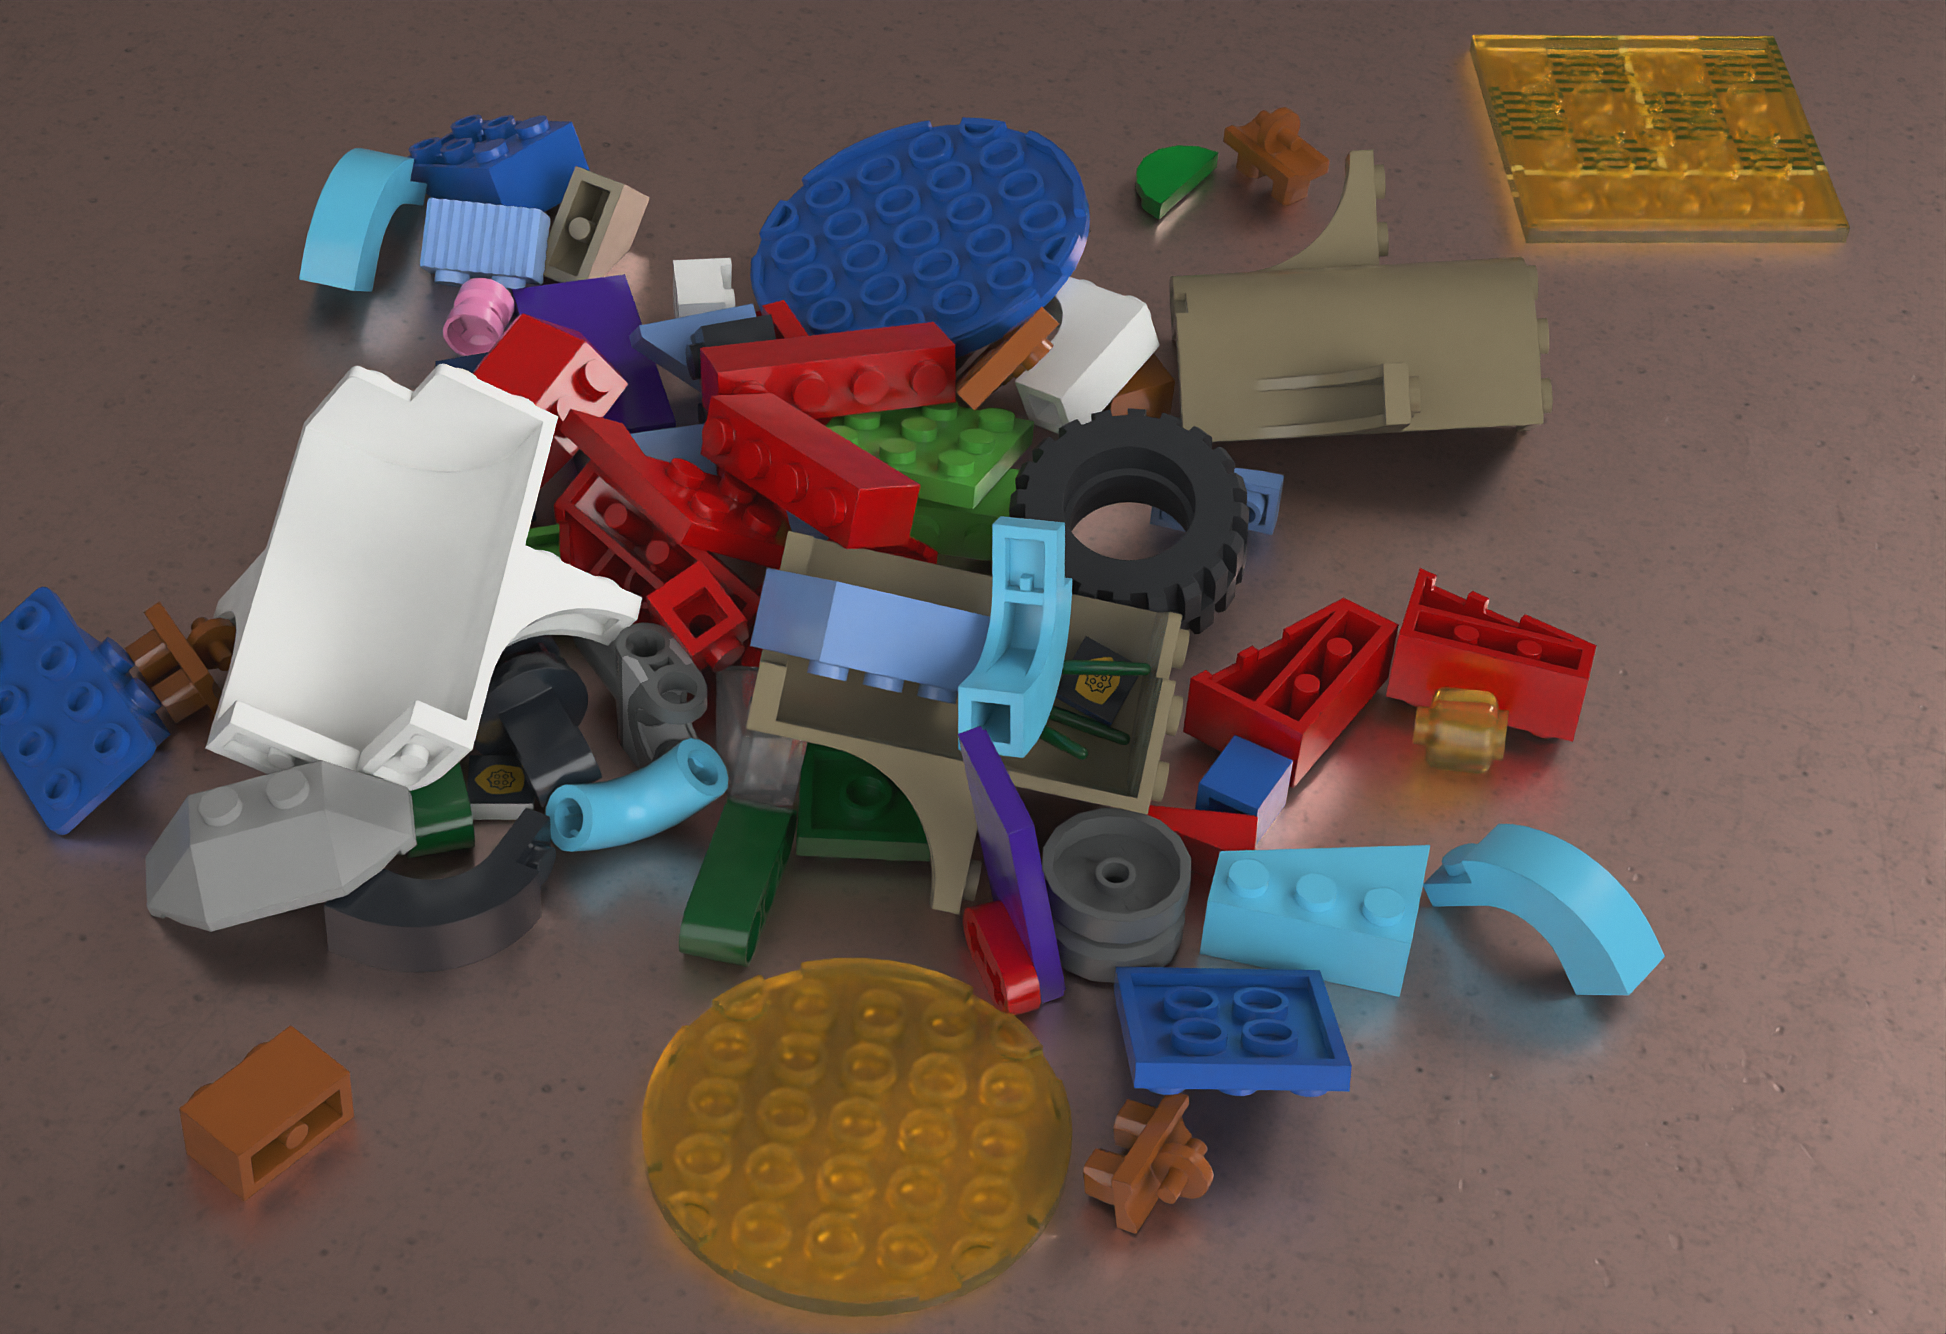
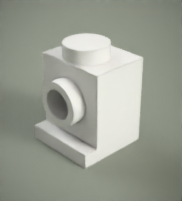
[673,258,735,318]

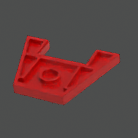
[559,409,792,569]

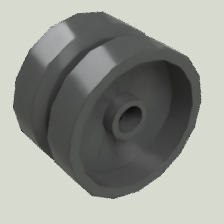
[1042,808,1191,983]

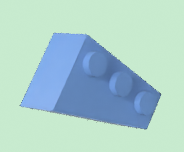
[750,568,990,704]

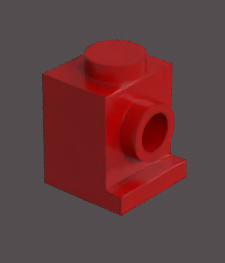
[646,560,749,672]

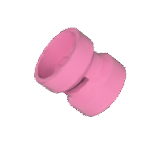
[443,278,514,356]

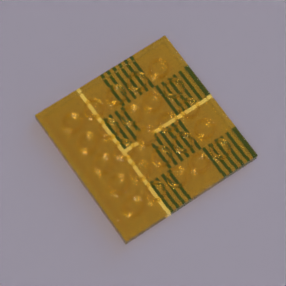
[1469,35,1850,243]

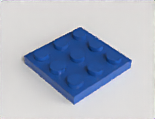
[1114,967,1352,1097]

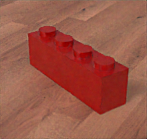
[700,322,956,419]
[700,393,920,549]

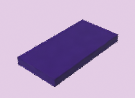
[512,274,676,434]
[958,726,1066,1004]

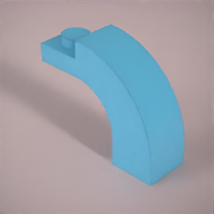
[299,148,427,292]
[958,516,1072,758]
[1423,824,1665,995]

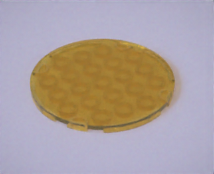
[642,958,1073,1317]

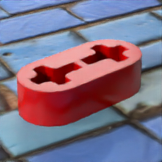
[963,900,1041,1018]

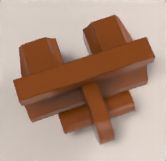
[1223,107,1330,206]
[124,601,236,724]
[1083,1093,1214,1234]

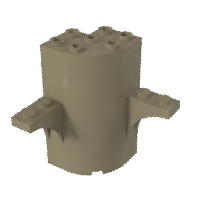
[1169,149,1553,442]
[746,531,1190,914]

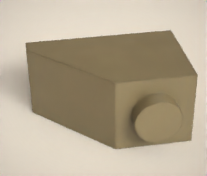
[543,166,650,283]

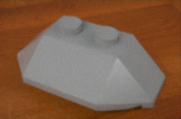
[145,760,417,932]

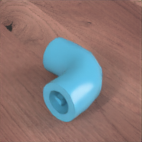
[545,738,729,852]

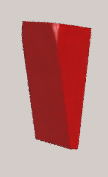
[1146,805,1258,879]

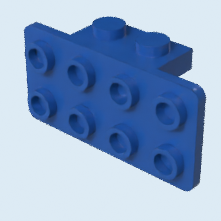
[0,587,171,835]

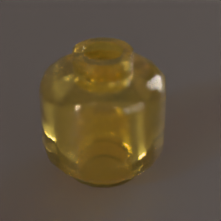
[1413,687,1509,774]

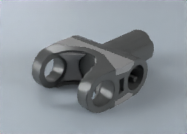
[573,622,707,769]

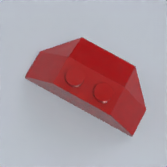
[472,313,628,490]
[554,459,761,638]

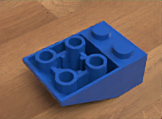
[407,114,590,212]

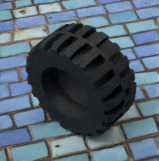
[1009,408,1249,634]

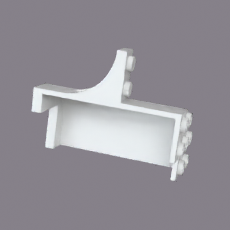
[205,364,642,791]

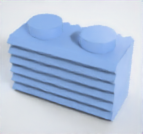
[420,198,550,293]

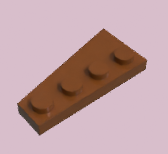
[956,307,1059,411]

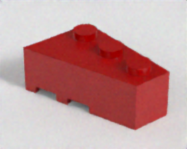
[1386,568,1597,742]
[1183,597,1399,788]

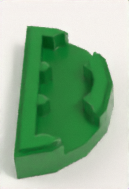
[1135,145,1219,219]

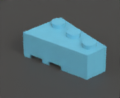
[1199,845,1431,997]

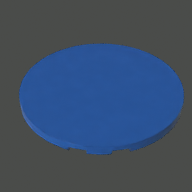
[750,117,1090,358]

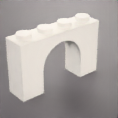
[955,277,1160,434]

